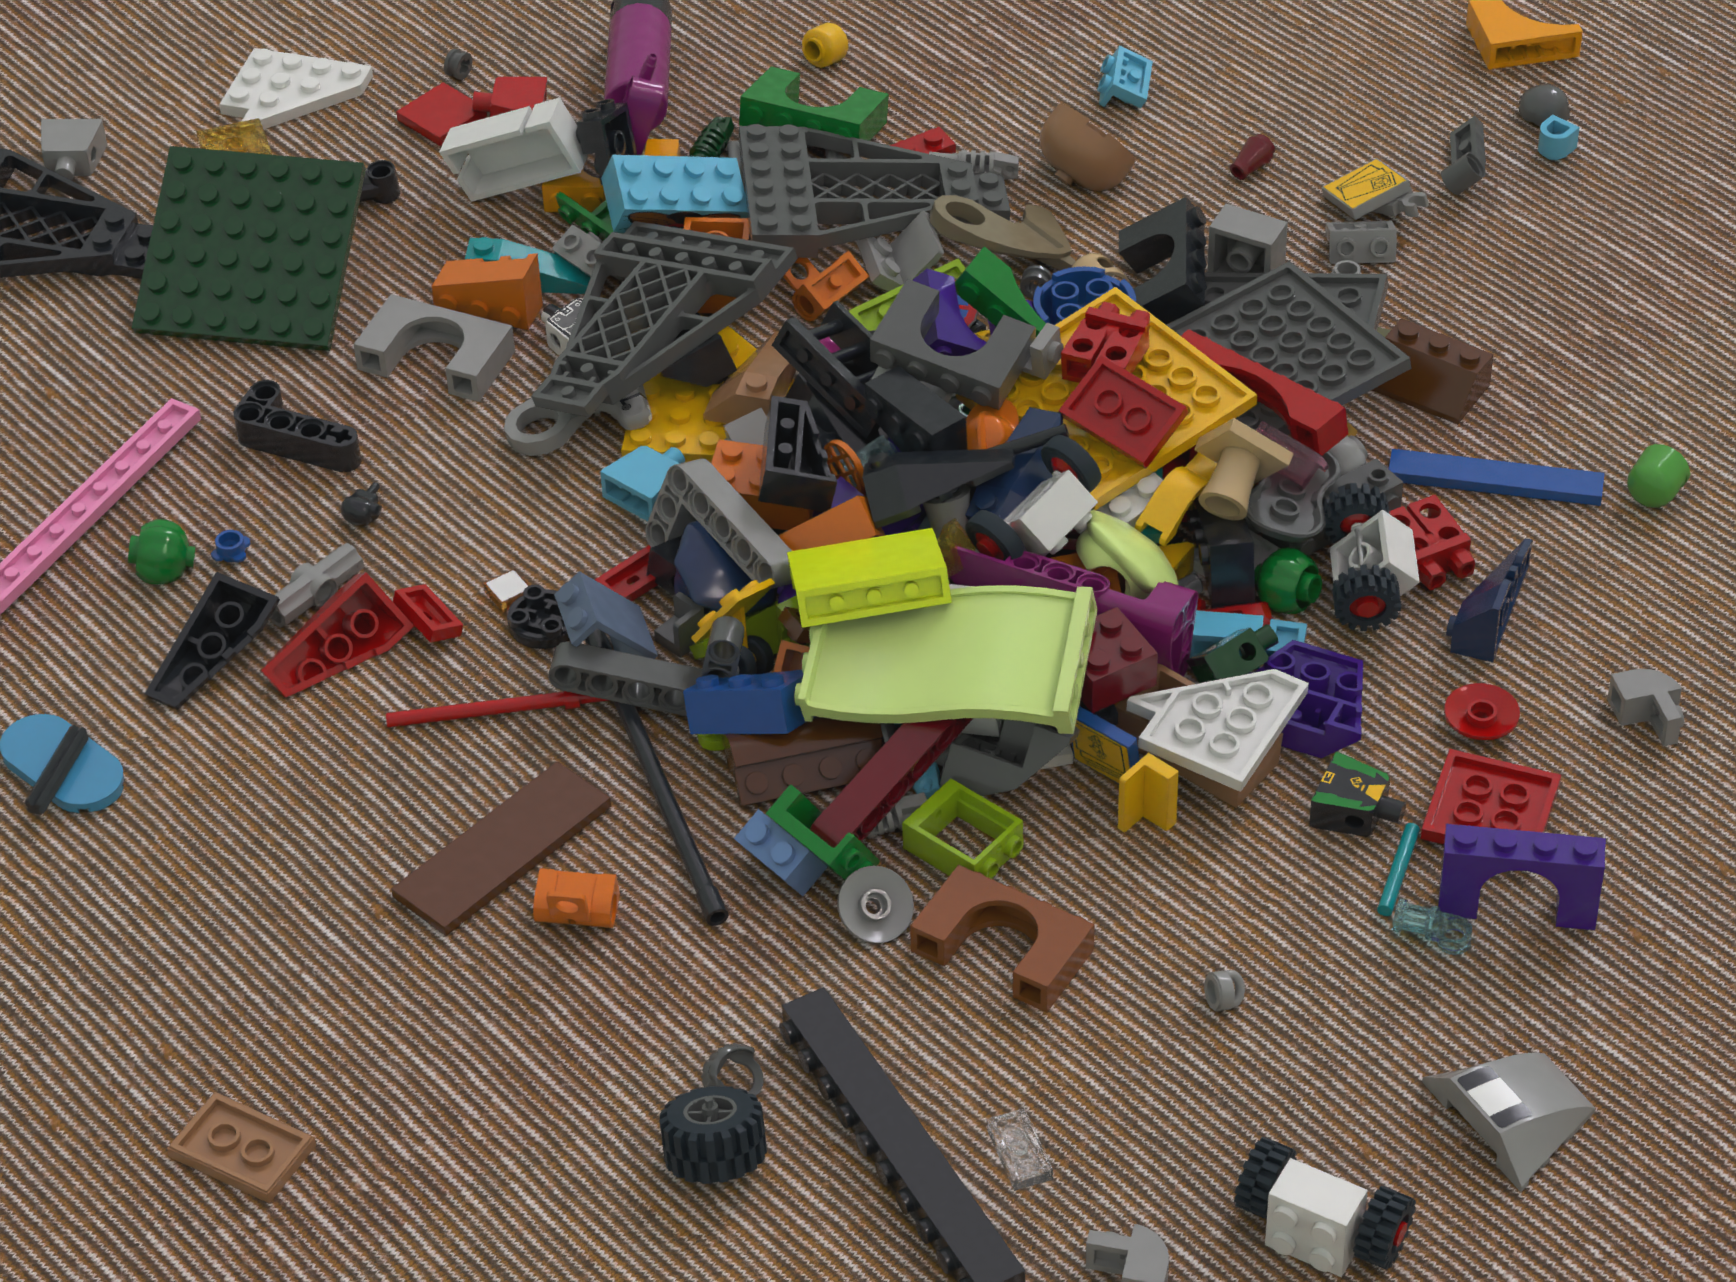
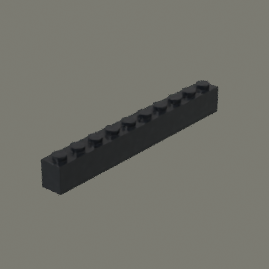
[779,987,1025,1282]

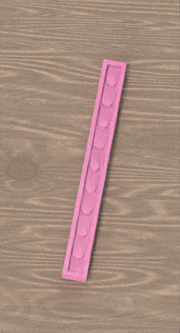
[0,398,201,615]

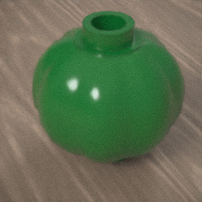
[128,519,196,585]
[1254,548,1322,614]

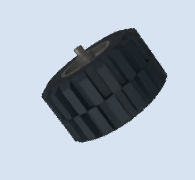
[659,1086,767,1184]

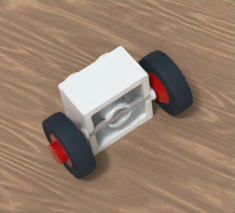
[965,435,1101,561]

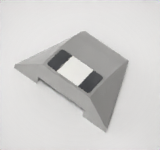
[1422,1052,1595,1192]

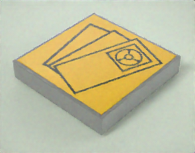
[1321,158,1411,220]

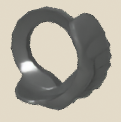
[701,1043,764,1096]

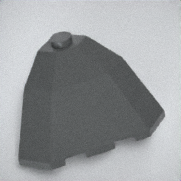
[939,719,1080,796]

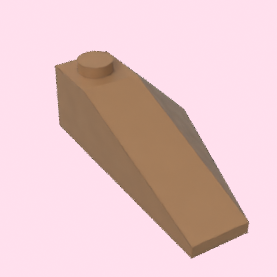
[703,331,796,424]

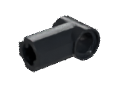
[360,160,400,204]

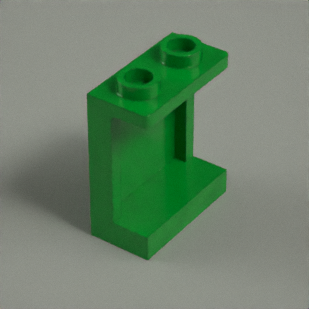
[765,784,880,881]

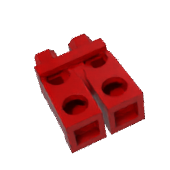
[1061,302,1150,383]
[1389,495,1475,591]

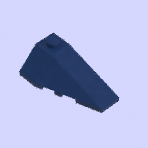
[965,407,1063,520]
[1446,538,1533,663]

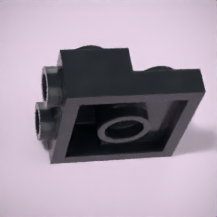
[576,99,637,185]

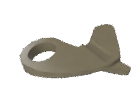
[929,195,1075,270]

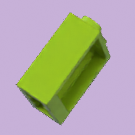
[902,778,1024,879]

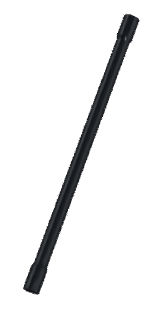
[585,629,729,926]

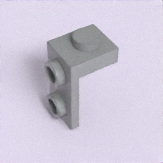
[1022,323,1063,379]

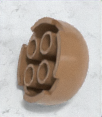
[1040,104,1136,191]

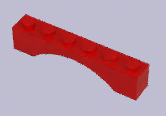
[1180,329,1349,457]

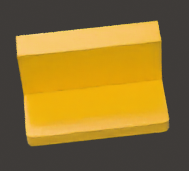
[1118,752,1179,833]

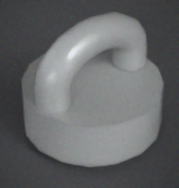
[1204,970,1245,1011]

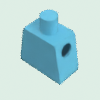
[600,446,685,521]

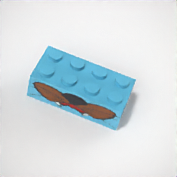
[601,155,748,233]

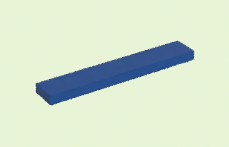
[1389,449,1605,506]

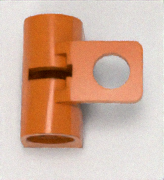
[783,250,869,321]
[533,868,620,928]

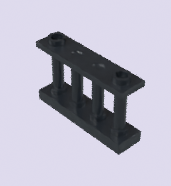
[772,301,880,439]

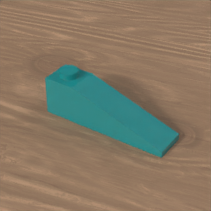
[465,237,591,294]

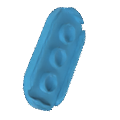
[0,714,124,813]

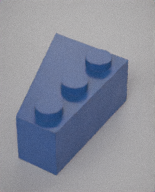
[683,669,815,734]

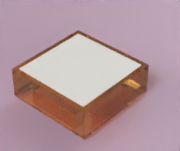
[483,568,530,612]

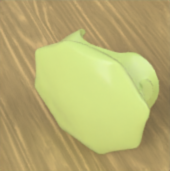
[1076,510,1179,599]

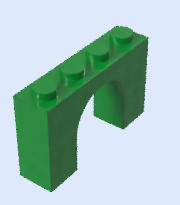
[739,66,889,141]

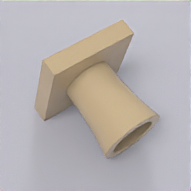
[1194,418,1294,520]

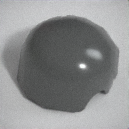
[1519,83,1570,127]

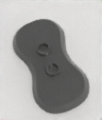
[1247,438,1341,543]

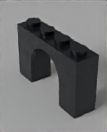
[1118,197,1207,325]

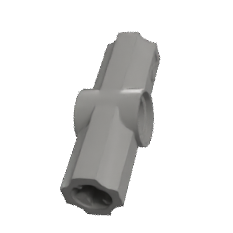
[270,543,364,628]

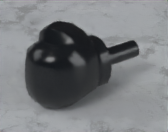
[341,482,382,526]

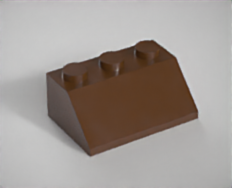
[1372,318,1494,425]

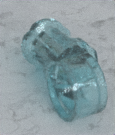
[1392,898,1472,955]

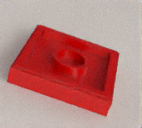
[396,82,487,147]

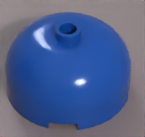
[1033,266,1136,325]

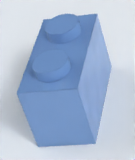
[734,809,827,896]

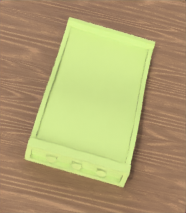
[794,585,1097,734]

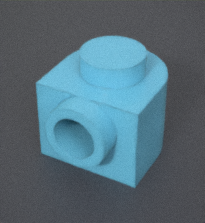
[1538,114,1580,160]

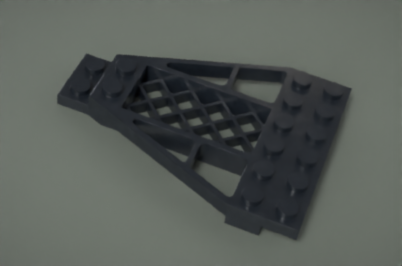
[0,148,153,279]

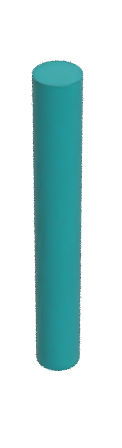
[1377,823,1420,916]

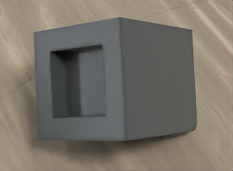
[654,592,705,658]

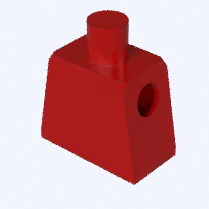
[472,77,547,117]

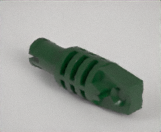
[689,117,735,157]

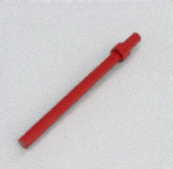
[386,691,609,728]

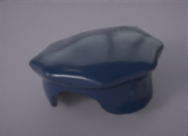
[674,521,778,616]

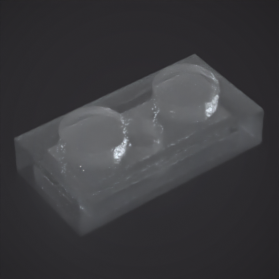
[986,1108,1053,1191]

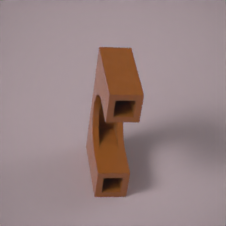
[910,865,1095,1013]

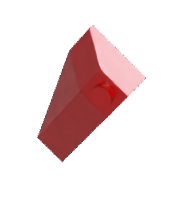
[260,572,414,698]

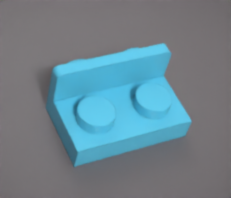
[1097,45,1153,108]

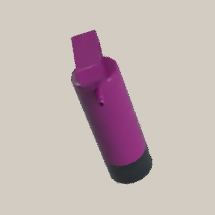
[604,0,672,155]

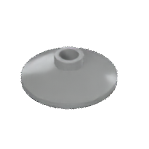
[837,866,914,944]

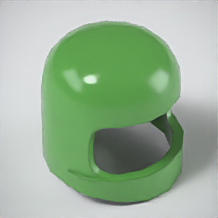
[1627,444,1691,508]

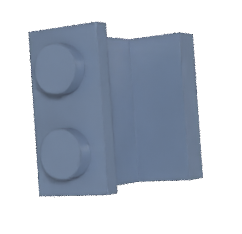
[554,571,658,659]

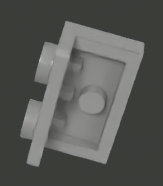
[552,224,626,282]

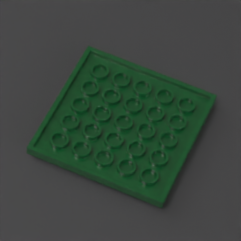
[131,146,366,351]

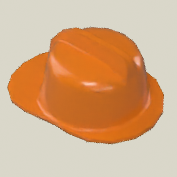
[966,399,1019,450]

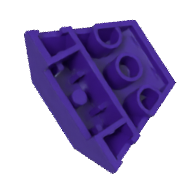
[1248,640,1363,758]

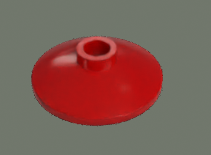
[1444,683,1520,740]

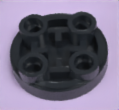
[507,584,570,649]

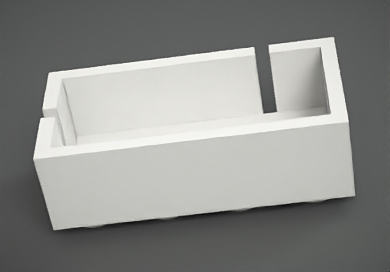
[439,98,589,202]

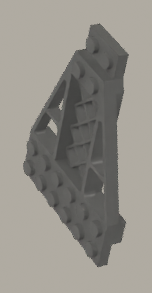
[738,124,1010,258]
[531,221,798,417]

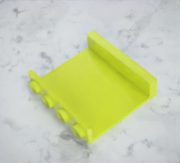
[787,528,952,628]

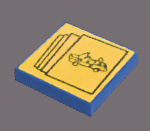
[1072,706,1139,784]

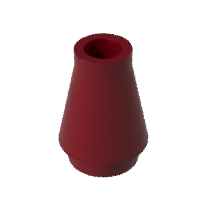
[1230,134,1275,180]

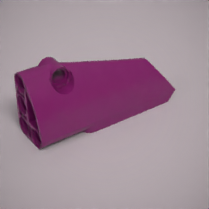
[943,545,1198,677]

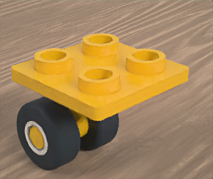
[691,578,776,675]

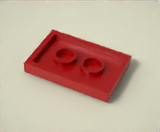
[1058,355,1189,469]

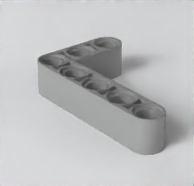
[645,458,792,589]

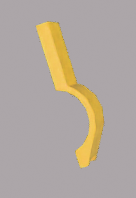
[1135,452,1218,546]

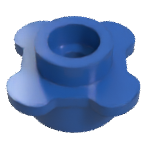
[211,530,251,563]

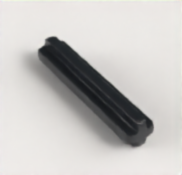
[25,725,88,815]

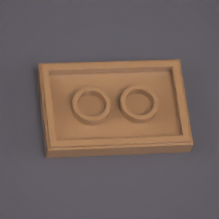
[167,1092,316,1204]

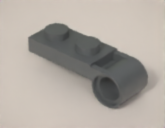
[1441,116,1486,195]

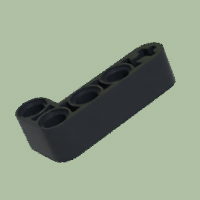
[233,380,362,472]

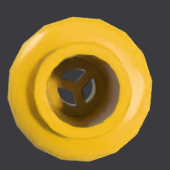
[802,23,848,68]

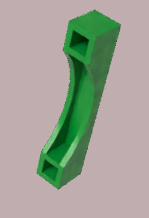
[955,246,1046,337]

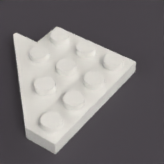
[219,48,373,136]
[1126,669,1309,792]

